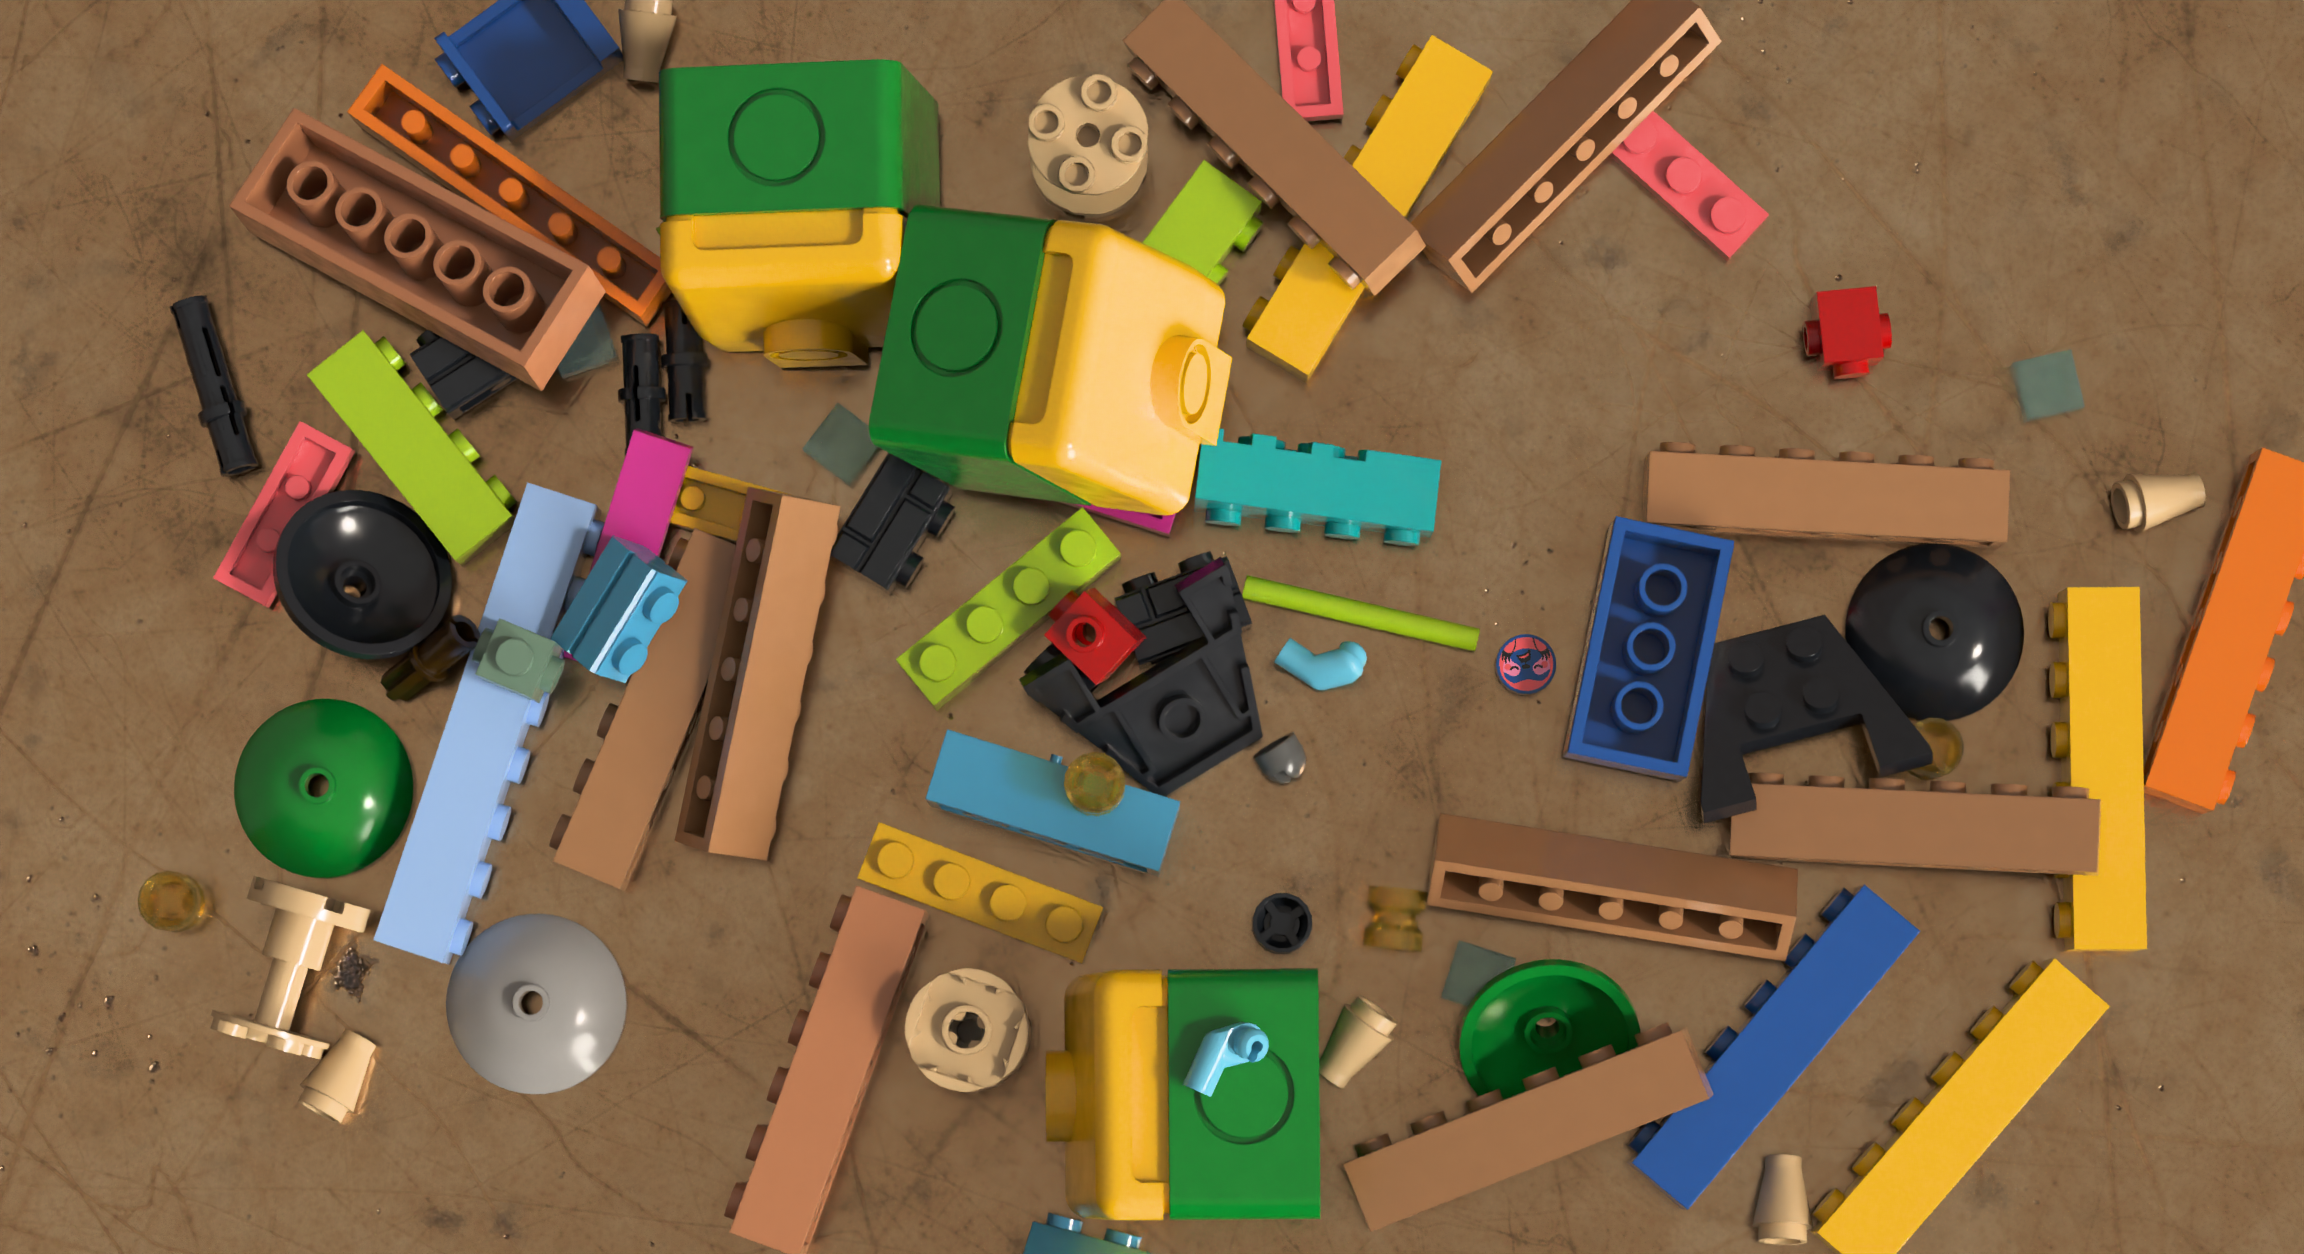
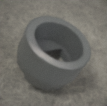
[1253,732,1306,784]

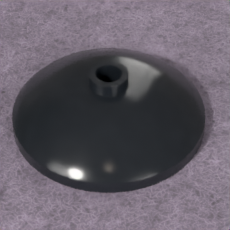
[273,490,452,659]
[1843,543,2024,723]

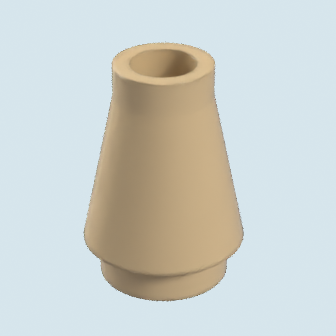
[618,0,677,83]
[2111,473,2206,533]
[1319,995,1398,1088]
[298,1029,376,1124]
[1752,1154,1813,1245]

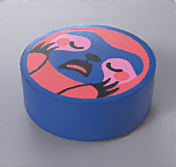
[1495,634,1556,696]

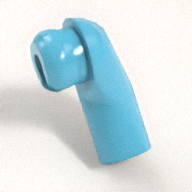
[1274,638,1367,691]
[1183,1022,1269,1097]

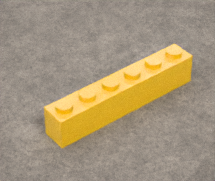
[1242,35,1493,383]
[2048,587,2147,951]
[1810,958,2110,1254]

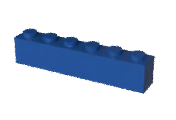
[1627,884,1920,1210]

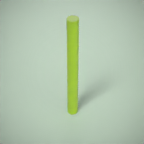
[1242,575,1480,652]

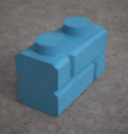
[551,535,688,683]

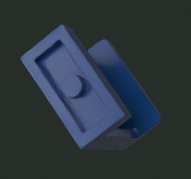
[434,0,623,142]

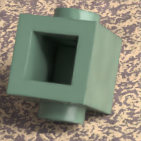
[472,618,565,703]

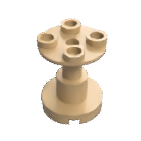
[1028,74,1148,218]
[210,876,371,1060]
[905,968,1031,1093]

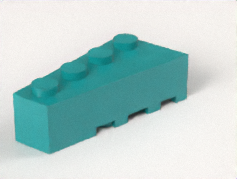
[1194,428,1441,546]

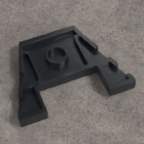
[1019,557,1263,796]
[1701,615,1933,823]

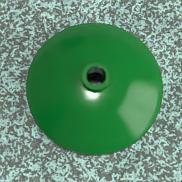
[234,699,415,878]
[1459,959,1641,1099]

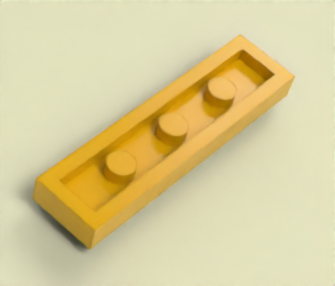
[857,822,1103,964]

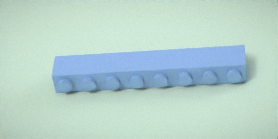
[373,482,605,965]

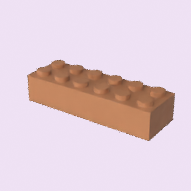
[229,108,606,391]
[724,885,930,1254]

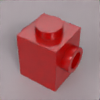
[1803,286,1892,379]
[1044,587,1146,685]

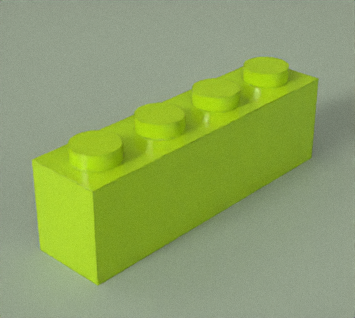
[1142,160,1264,285]
[307,330,517,567]
[896,507,1121,711]

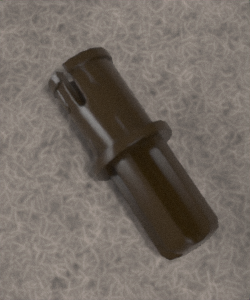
[381,614,480,701]

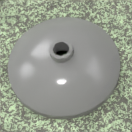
[446,914,627,1094]

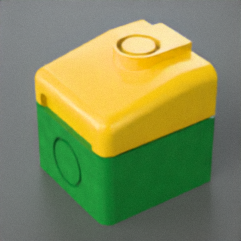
[659,59,940,368]
[869,204,1232,515]
[1045,968,1321,1220]

